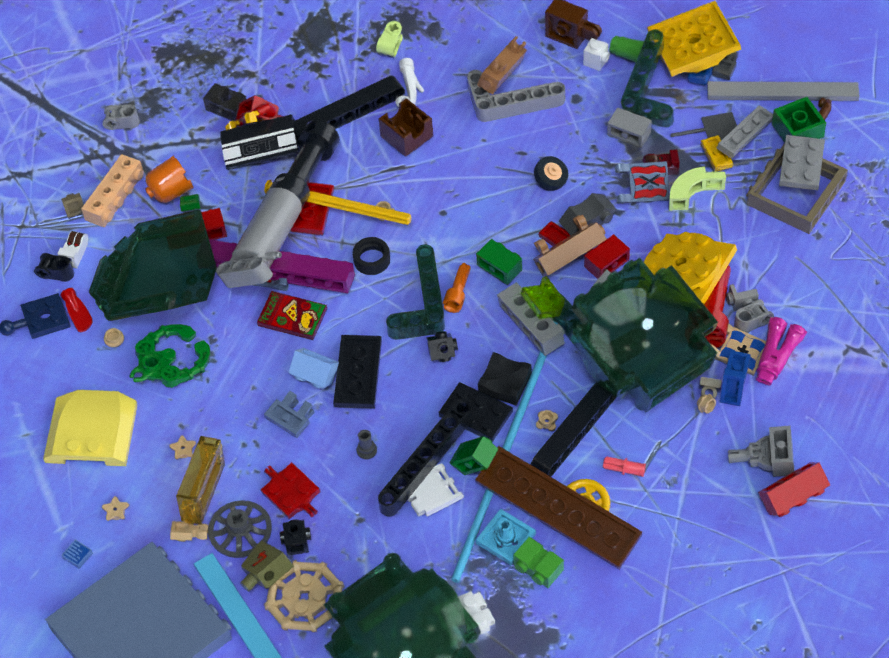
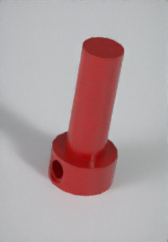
[685,265,731,349]

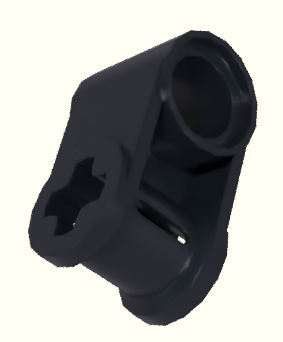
[34,253,74,282]

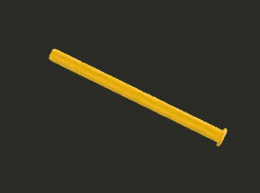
[264,180,411,225]

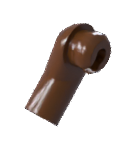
[818,98,832,120]

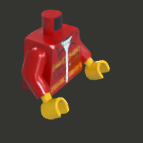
[225,95,282,130]

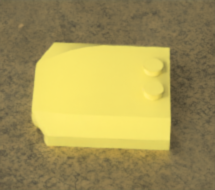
[43,390,138,466]

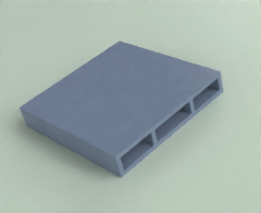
[45,542,232,658]

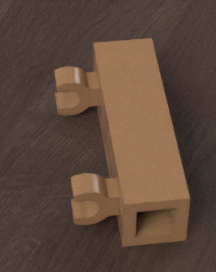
[477,36,527,95]
[533,215,607,276]

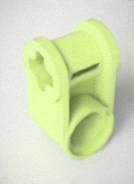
[376,21,403,57]

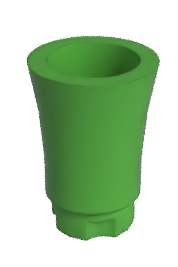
[609,36,652,66]

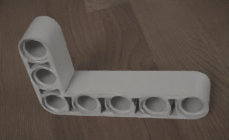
[467,70,565,122]

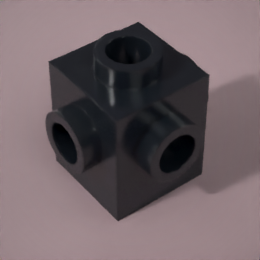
[426,331,458,362]
[280,519,311,556]

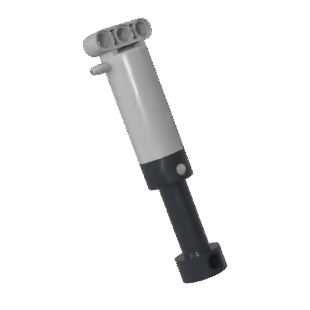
[216,120,340,288]

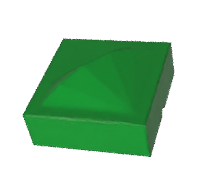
[180,194,200,212]

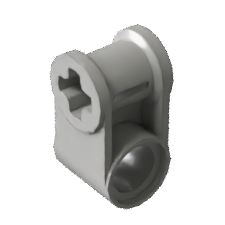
[102,104,140,130]
[734,299,774,333]

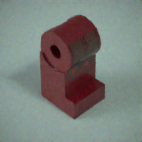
[642,149,680,176]

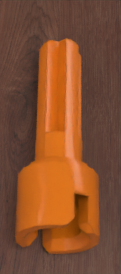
[442,263,471,313]

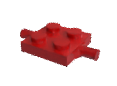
[261,462,321,520]

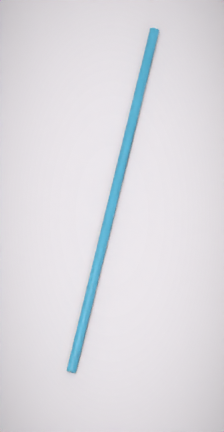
[451,321,558,583]

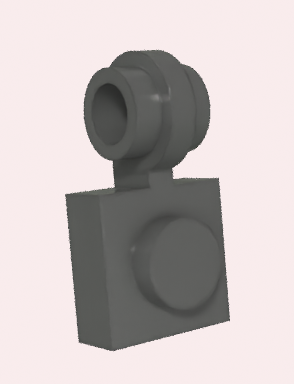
[712,52,738,80]

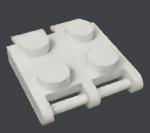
[402,463,464,517]
[432,591,495,647]

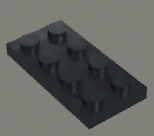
[333,335,382,409]

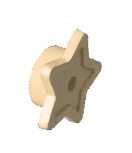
[169,435,196,459]
[102,496,129,521]

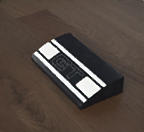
[220,114,299,170]

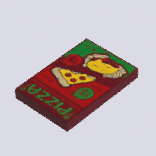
[257,291,327,340]

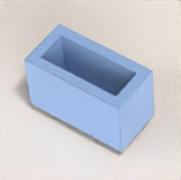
[289,348,339,389]

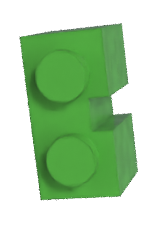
[513,537,564,588]

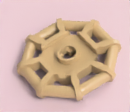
[264,560,344,633]

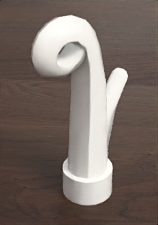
[395,58,424,107]

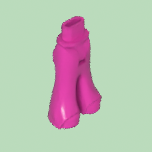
[756,317,807,386]

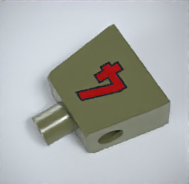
[240,540,294,592]

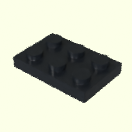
[439,382,513,442]

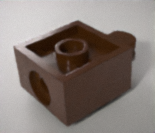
[545,0,602,49]

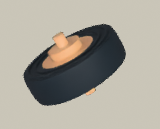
[534,156,568,191]

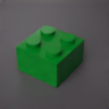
[772,97,826,142]

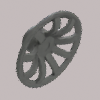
[208,500,272,558]

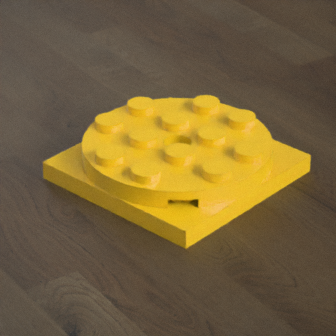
[647,1,741,77]
[631,232,737,308]

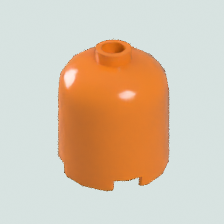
[145,156,194,203]

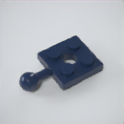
[0,293,70,339]

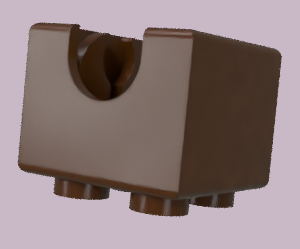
[379,98,433,157]

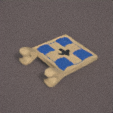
[703,324,766,376]

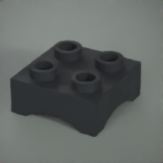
[478,352,532,405]

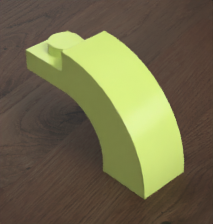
[669,167,726,211]

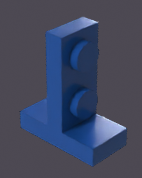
[720,350,751,406]

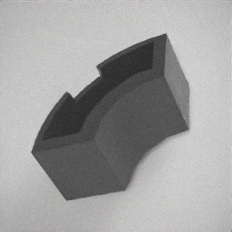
[559,193,617,235]

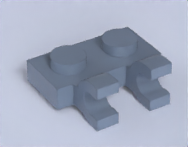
[264,391,315,438]

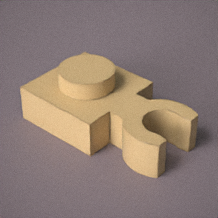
[170,521,208,541]

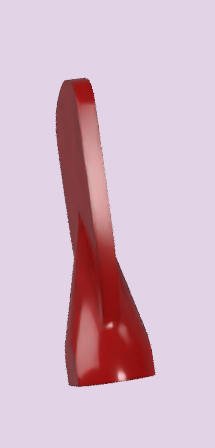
[61,288,93,333]

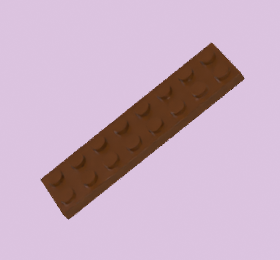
[475,446,643,570]

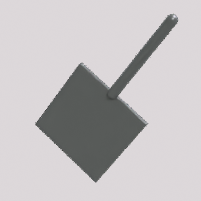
[670,112,737,140]

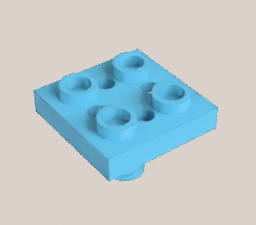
[476,509,536,565]

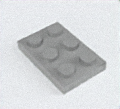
[779,135,825,190]

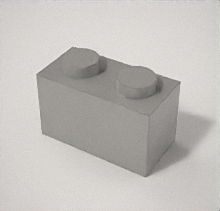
[607,107,652,148]

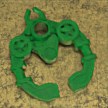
[129,324,210,387]

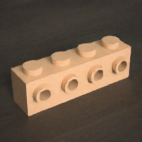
[81,154,144,227]

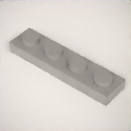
[716,105,773,159]

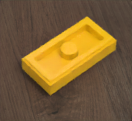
[700,135,733,172]

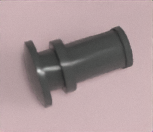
[357,430,377,459]

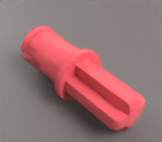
[603,457,646,477]

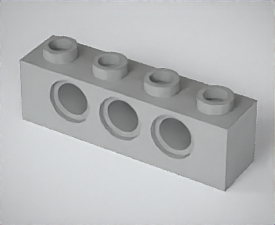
[497,282,565,356]

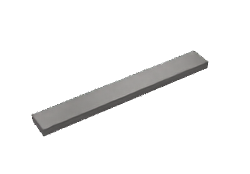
[707,81,859,101]

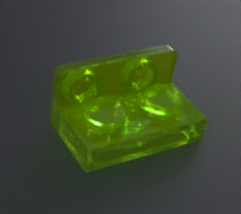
[520,276,565,319]

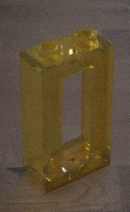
[176,436,225,525]

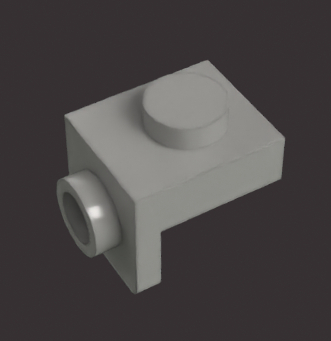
[726,284,759,312]

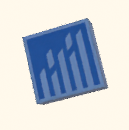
[62,539,93,569]

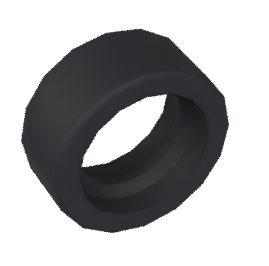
[353,237,390,275]

